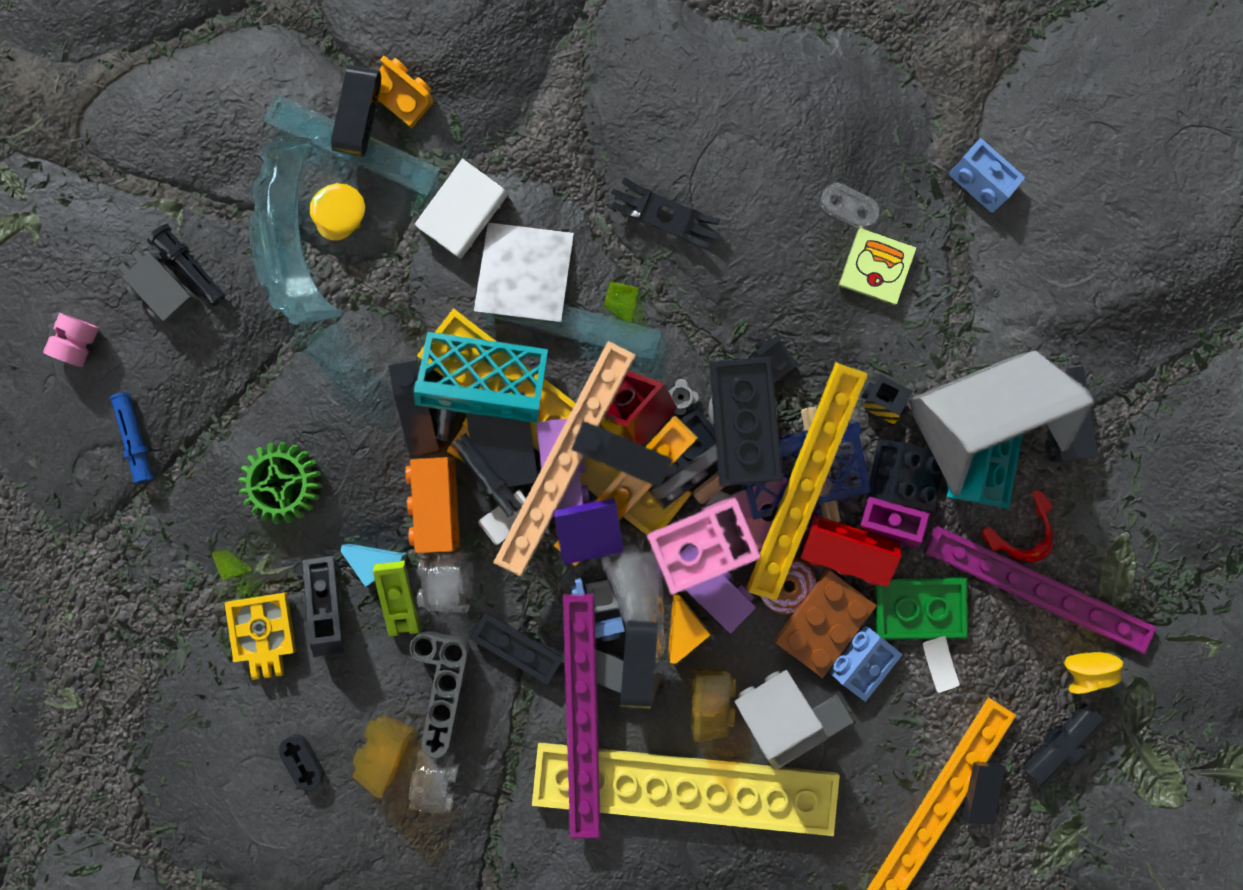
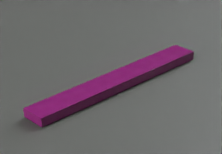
[923,526,1157,655]
[563,594,601,839]

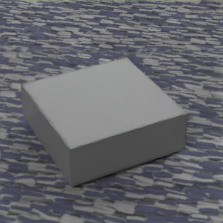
[585,578,620,613]

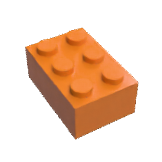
[405,457,460,553]

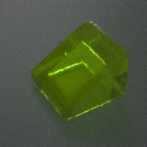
[212,549,252,581]

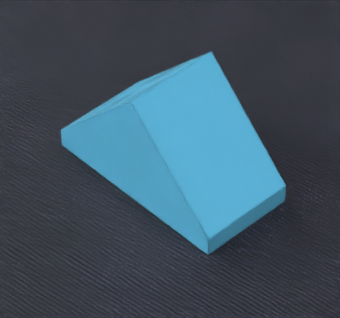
[341,544,407,587]

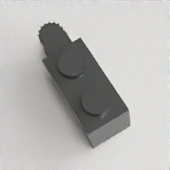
[113,243,200,324]

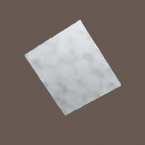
[474,222,574,322]

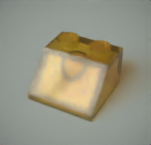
[690,669,736,742]
[352,714,415,798]

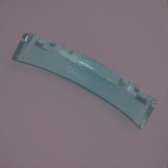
[249,135,343,325]

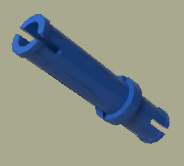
[110,392,154,484]

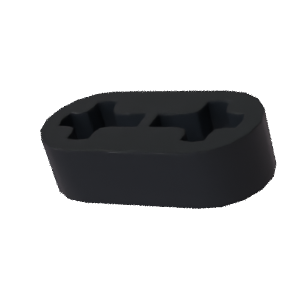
[279,734,324,791]

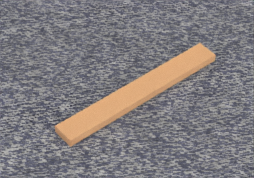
[494,341,636,577]

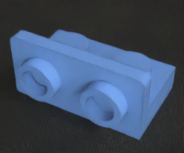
[949,138,1025,212]
[829,626,903,702]

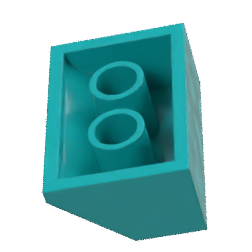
[947,433,1023,509]

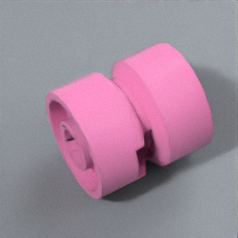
[43,313,99,367]

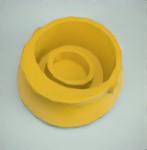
[310,183,365,240]
[1064,652,1123,694]

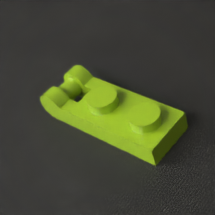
[373,561,420,637]

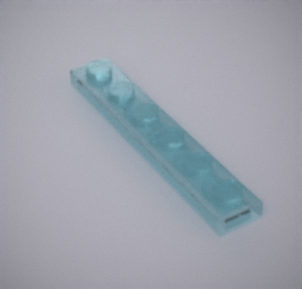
[263,94,441,198]
[480,305,661,361]

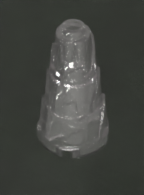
[601,542,666,663]

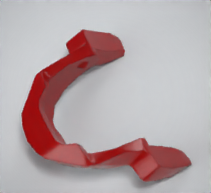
[982,489,1054,562]

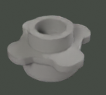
[668,379,699,415]

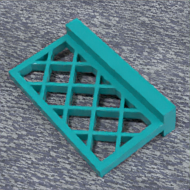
[414,332,548,423]

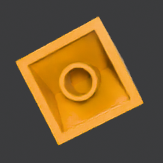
[668,594,710,663]

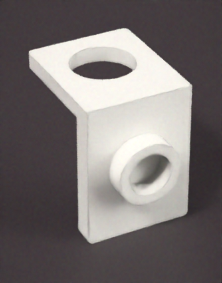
[478,490,526,545]

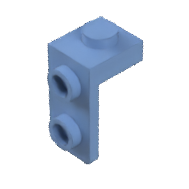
[571,577,625,641]

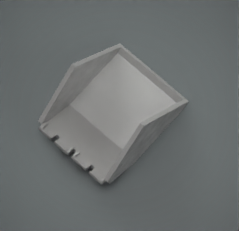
[908,351,1093,496]

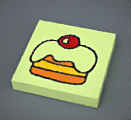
[838,228,916,305]

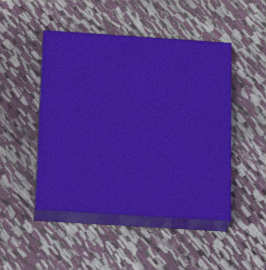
[553,498,623,565]

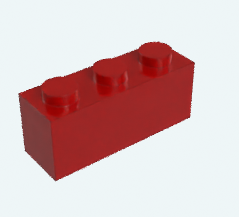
[800,514,901,587]

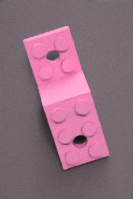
[647,473,808,594]

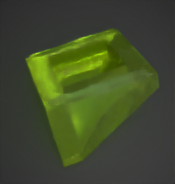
[604,282,639,322]

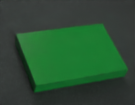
[875,577,968,640]

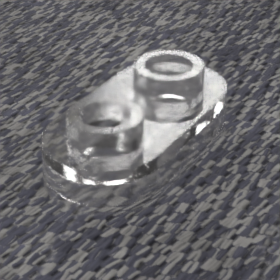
[820,183,879,229]

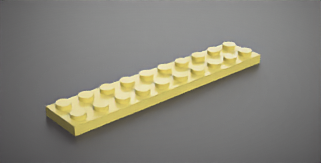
[532,743,840,836]

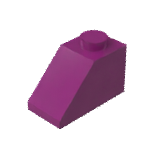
[860,497,929,550]

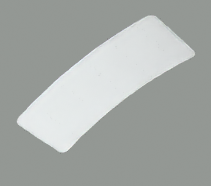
[923,636,960,693]

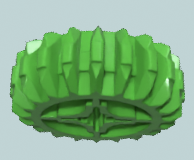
[238,442,322,524]

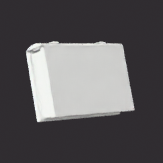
[415,158,509,259]

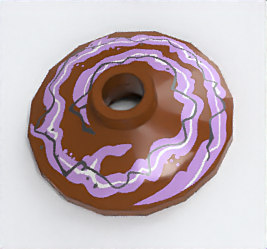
[760,557,817,615]

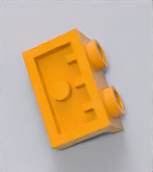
[378,56,434,129]

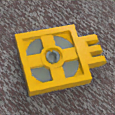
[225,592,296,680]

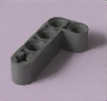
[410,631,470,758]

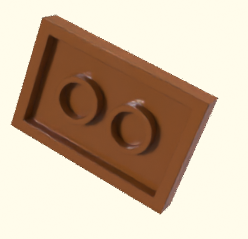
[773,569,877,678]

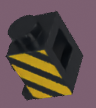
[861,374,913,427]

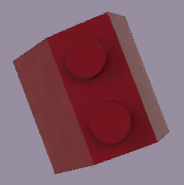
[600,371,677,446]

